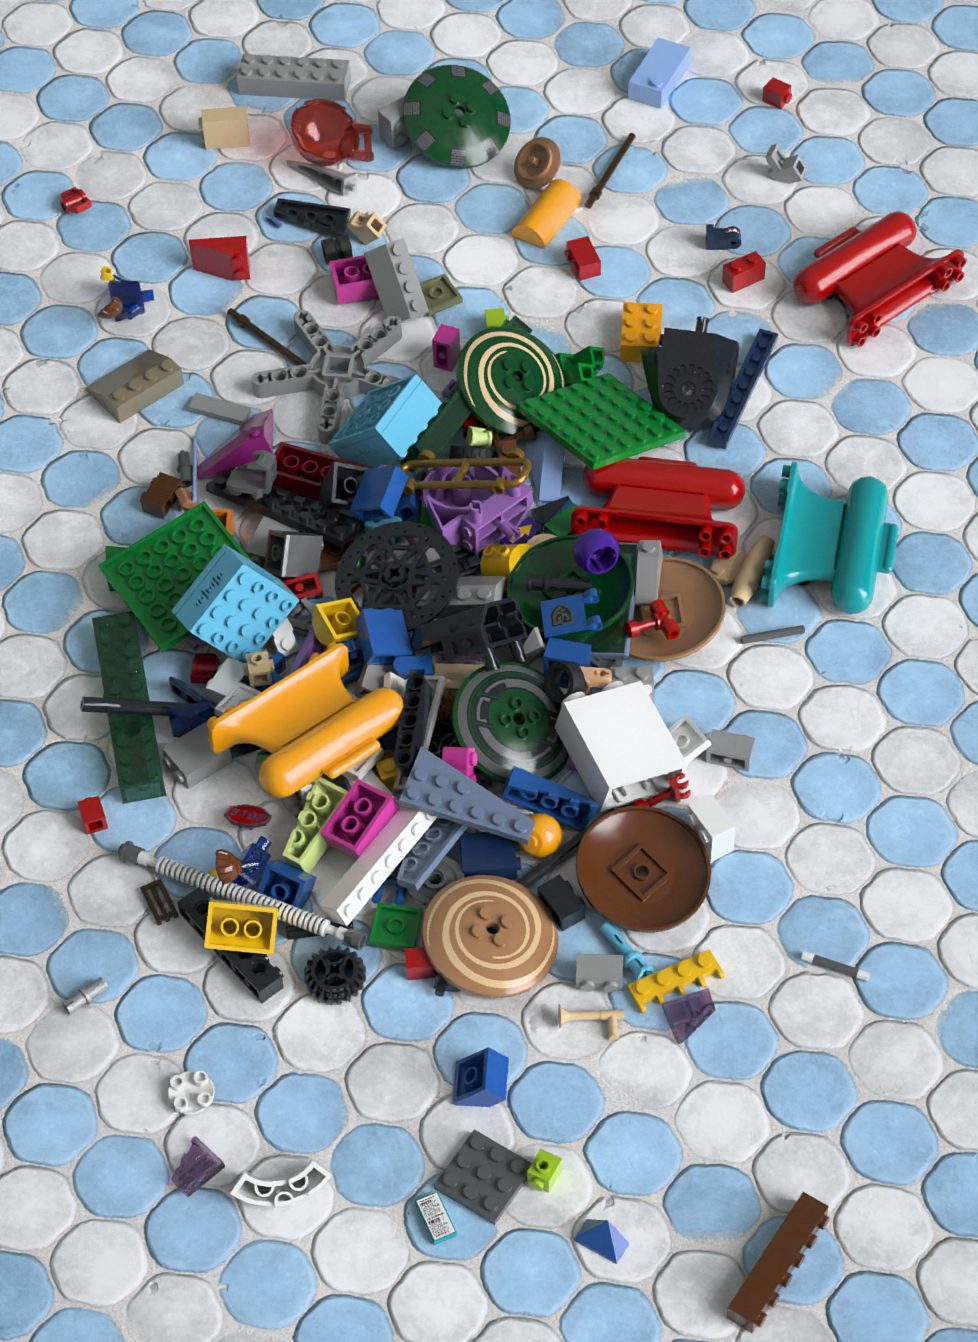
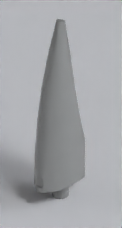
[287,160,357,195]

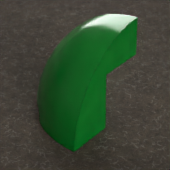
[555,346,605,384]

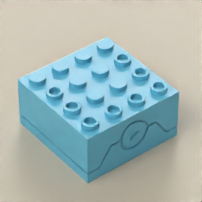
[328,374,442,468]
[171,544,300,663]

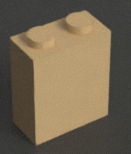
[198,106,250,150]

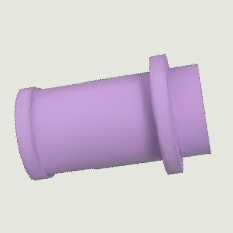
[185,634,204,651]

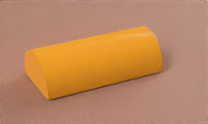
[512,179,581,249]

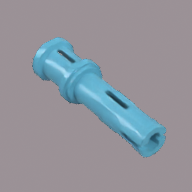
[600,922,654,980]

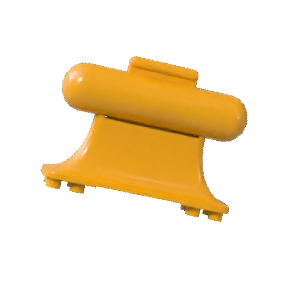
[206,642,403,798]

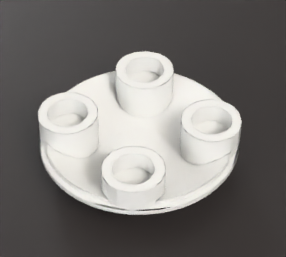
[167,1071,215,1115]

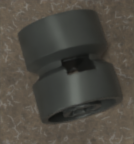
[321,235,353,264]

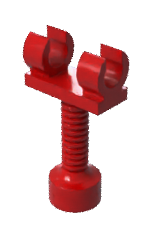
[633,773,691,807]

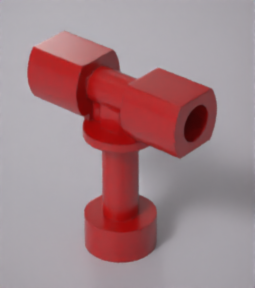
[624,599,680,640]

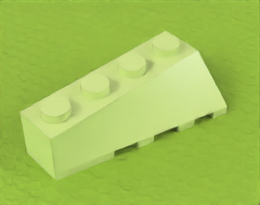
[283,777,348,874]

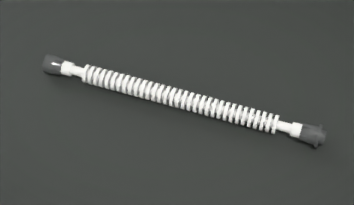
[118,841,367,951]

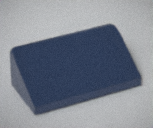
[169,676,212,704]

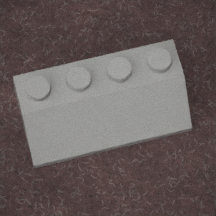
[364,238,429,323]
[415,576,506,617]

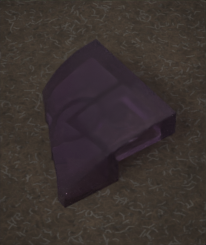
[662,988,716,1045]

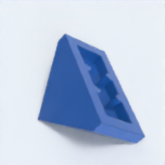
[574,1219,629,1264]

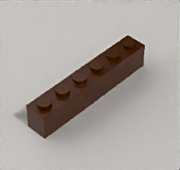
[726,1192,830,1333]

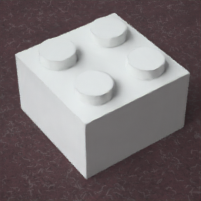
[687,794,736,862]

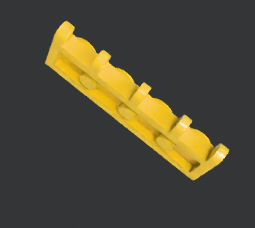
[627,949,725,1013]

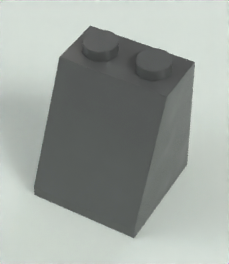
[264,530,324,577]

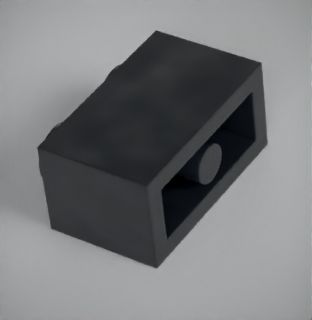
[537,874,586,932]

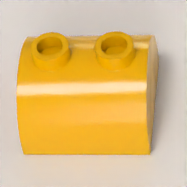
[480,544,532,584]
[312,598,360,645]

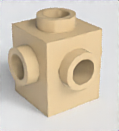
[243,651,275,687]

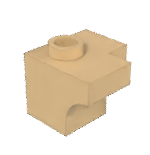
[346,211,387,245]

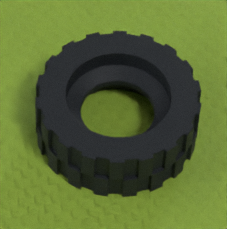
[449,445,495,459]

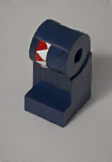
[705,224,742,250]

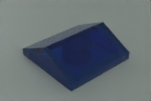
[167,701,213,738]

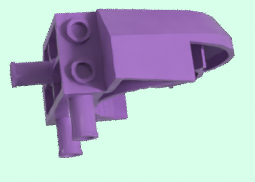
[422,458,533,556]

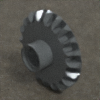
[406,856,464,906]

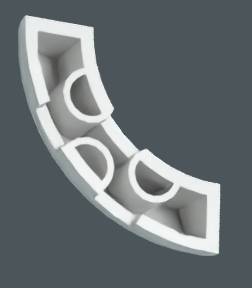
[230,1158,332,1207]

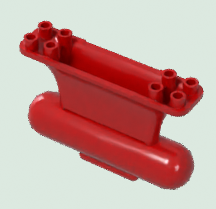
[793,211,967,347]
[571,457,745,560]

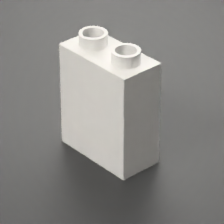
[555,681,688,812]

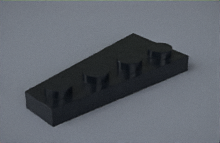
[273,198,351,238]

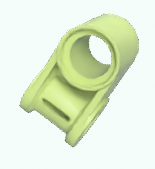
[465,426,492,449]

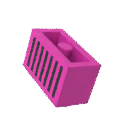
[432,324,461,372]

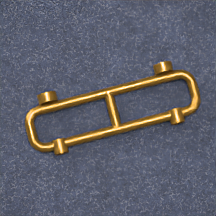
[400,447,532,496]

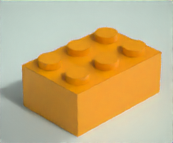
[620,302,663,362]

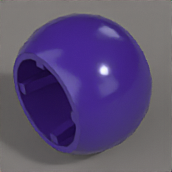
[573,528,619,574]

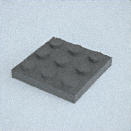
[434,1129,532,1225]

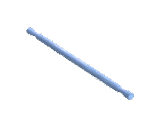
[192,436,197,503]

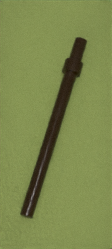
[585,133,636,209]
[227,308,308,366]

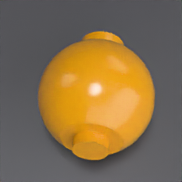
[518,813,562,858]

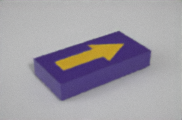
[500,516,543,545]

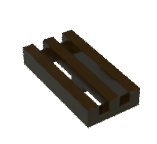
[140,879,179,926]

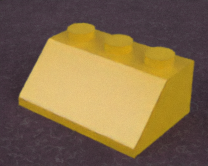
[204,899,278,955]

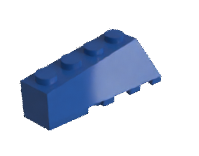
[501,766,599,832]

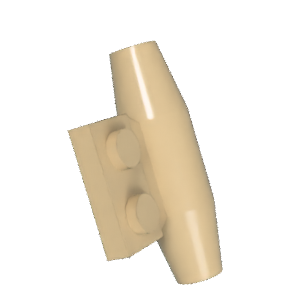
[708,535,775,608]

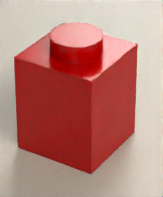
[762,77,792,109]
[77,796,108,835]
[405,947,435,980]

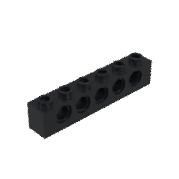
[177,887,284,1003]

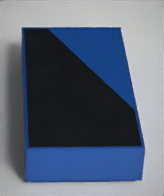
[531,496,573,527]

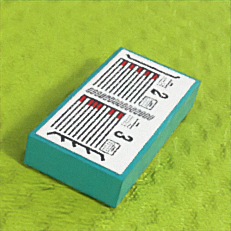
[415,1191,457,1245]

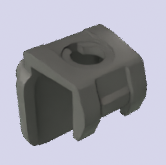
[227,450,278,499]

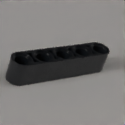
[394,673,432,777]

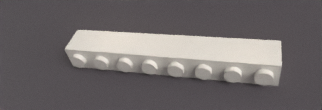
[319,806,437,926]

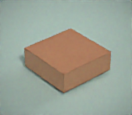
[175,487,199,509]

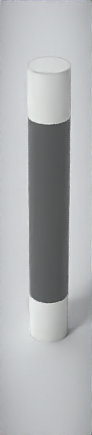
[801,951,870,982]

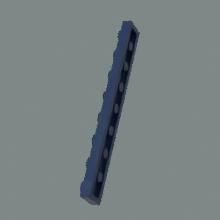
[707,329,778,450]

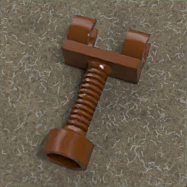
[488,423,537,458]

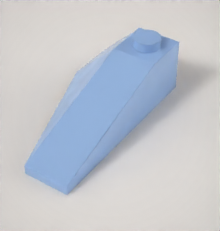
[525,429,566,503]

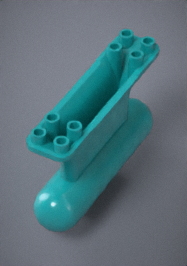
[760,462,899,614]

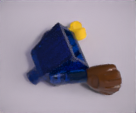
[97,266,155,322]
[209,836,271,888]

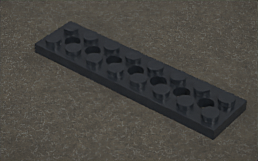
[206,468,365,548]

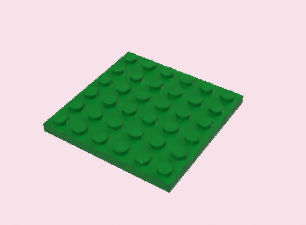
[516,373,686,470]
[98,501,252,653]

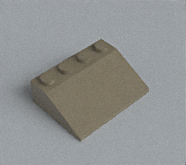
[85,349,184,423]

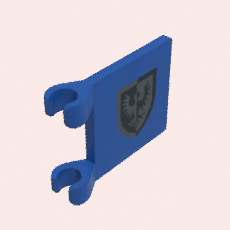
[540,588,603,638]

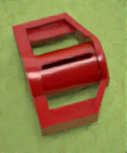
[60,187,93,214]

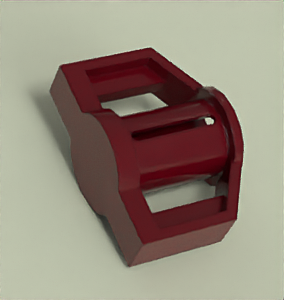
[190,653,221,684]

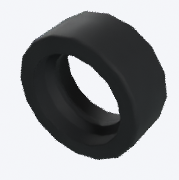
[544,662,585,704]

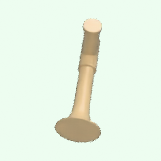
[558,1004,624,1041]

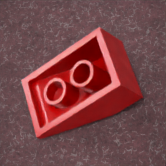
[189,236,250,281]

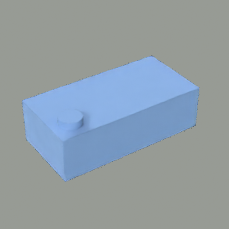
[628,38,691,109]

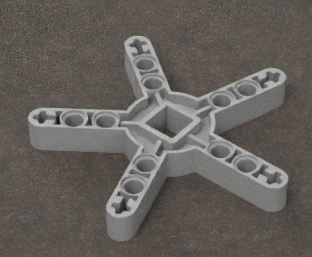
[251,310,403,445]

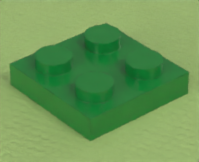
[369,902,423,951]

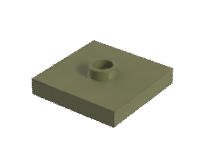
[420,273,463,316]

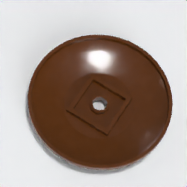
[576,806,711,933]

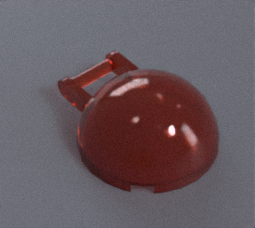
[290,99,374,167]

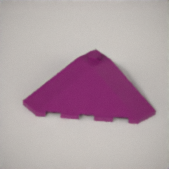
[197,409,273,480]

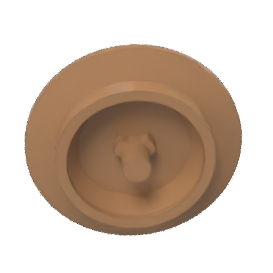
[514,137,561,189]

